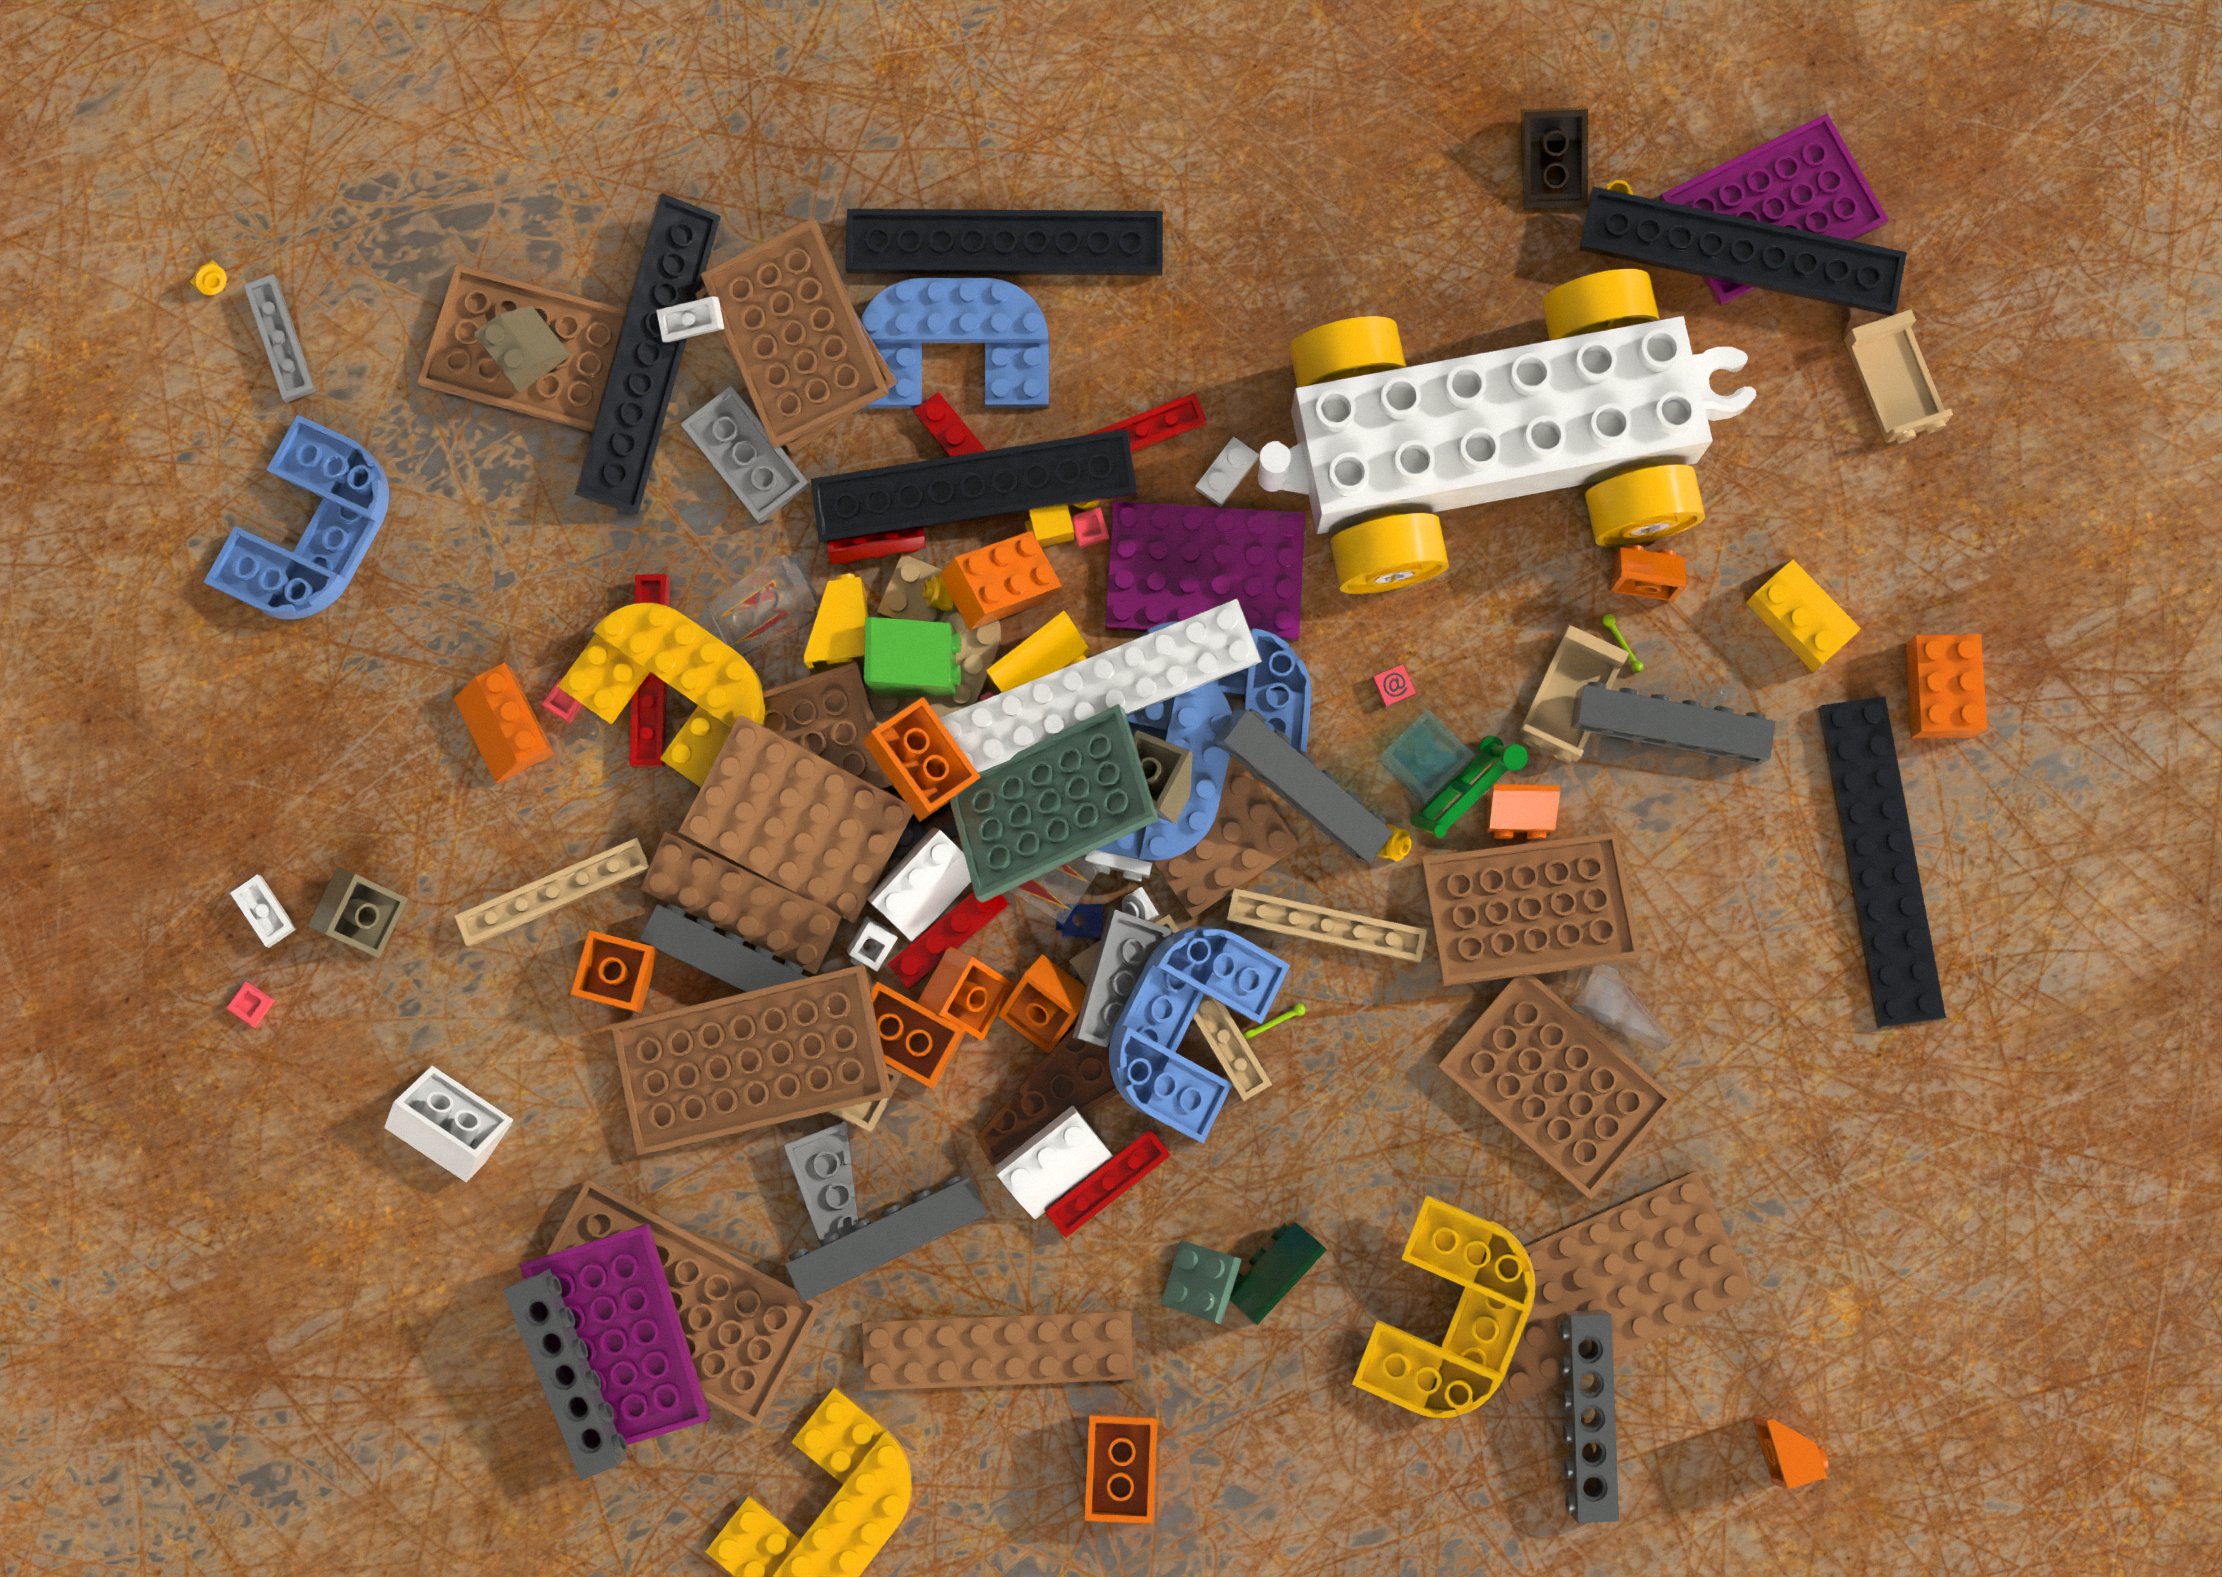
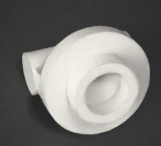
[1122,887,1159,921]

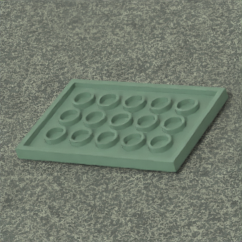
[950,704,1158,903]

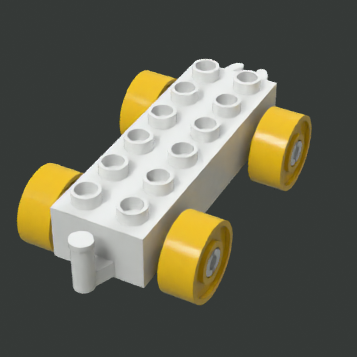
[1258,269,1756,594]

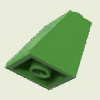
[864,617,962,698]

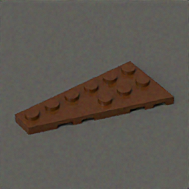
[975,1023,1119,1166]

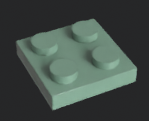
[1161,1240,1242,1324]

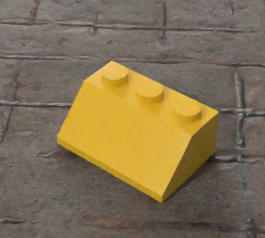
[1746,560,1861,673]
[986,611,1089,694]

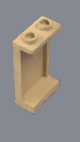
[1844,309,1953,444]
[1517,625,1629,763]

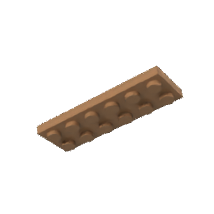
[640,829,844,974]

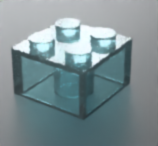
[1378,709,1475,806]

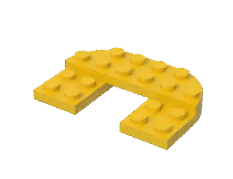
[557,603,765,788]
[1352,1195,1535,1418]
[705,1388,912,1577]

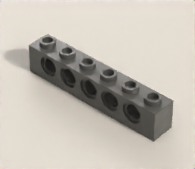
[503,1268,627,1480]
[1559,1310,1619,1523]

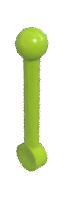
[1602,614,1644,673]
[1242,1003,1306,1040]

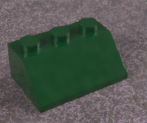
[1229,1222,1327,1325]

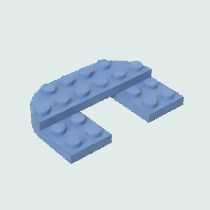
[860,278,1049,408]
[204,415,389,619]
[1128,621,1311,753]
[1096,682,1232,861]
[1109,926,1290,1144]

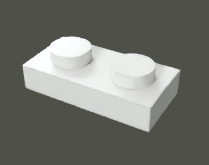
[656,296,724,343]
[1195,436,1259,508]
[1085,850,1152,882]
[230,874,297,948]

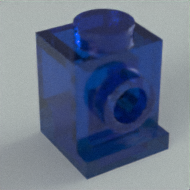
[1056,903,1103,940]

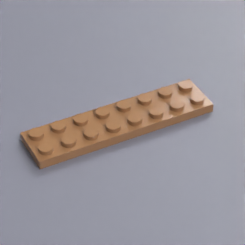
[862,1311,1134,1391]

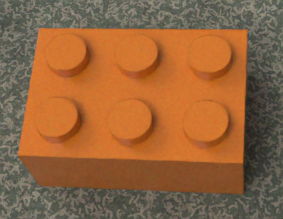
[939,531,1062,631]
[1906,634,1987,738]
[871,982,966,1091]
[1085,1414,1158,1524]

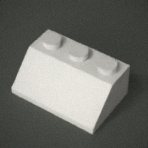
[867,827,971,943]
[384,1066,513,1182]
[994,1105,1114,1219]

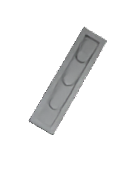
[244,274,316,403]

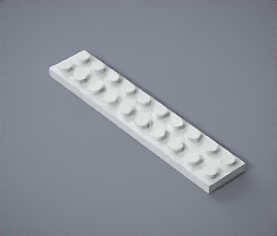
[939,599,1262,773]

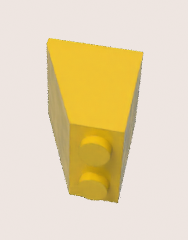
[804,574,869,675]

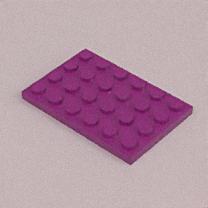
[1659,113,1889,306]
[1105,502,1305,641]
[520,1223,711,1445]

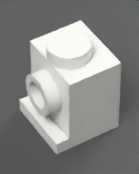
[847,916,898,971]

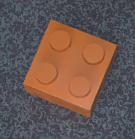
[571,930,659,1014]

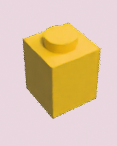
[1024,505,1074,548]

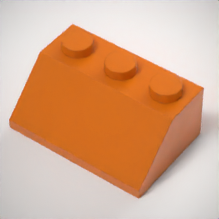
[453,662,555,784]
[862,697,981,822]

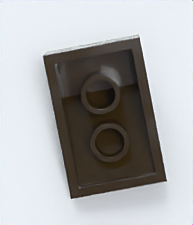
[1521,107,1588,209]

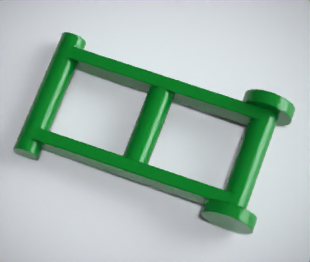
[1410,735,1528,838]

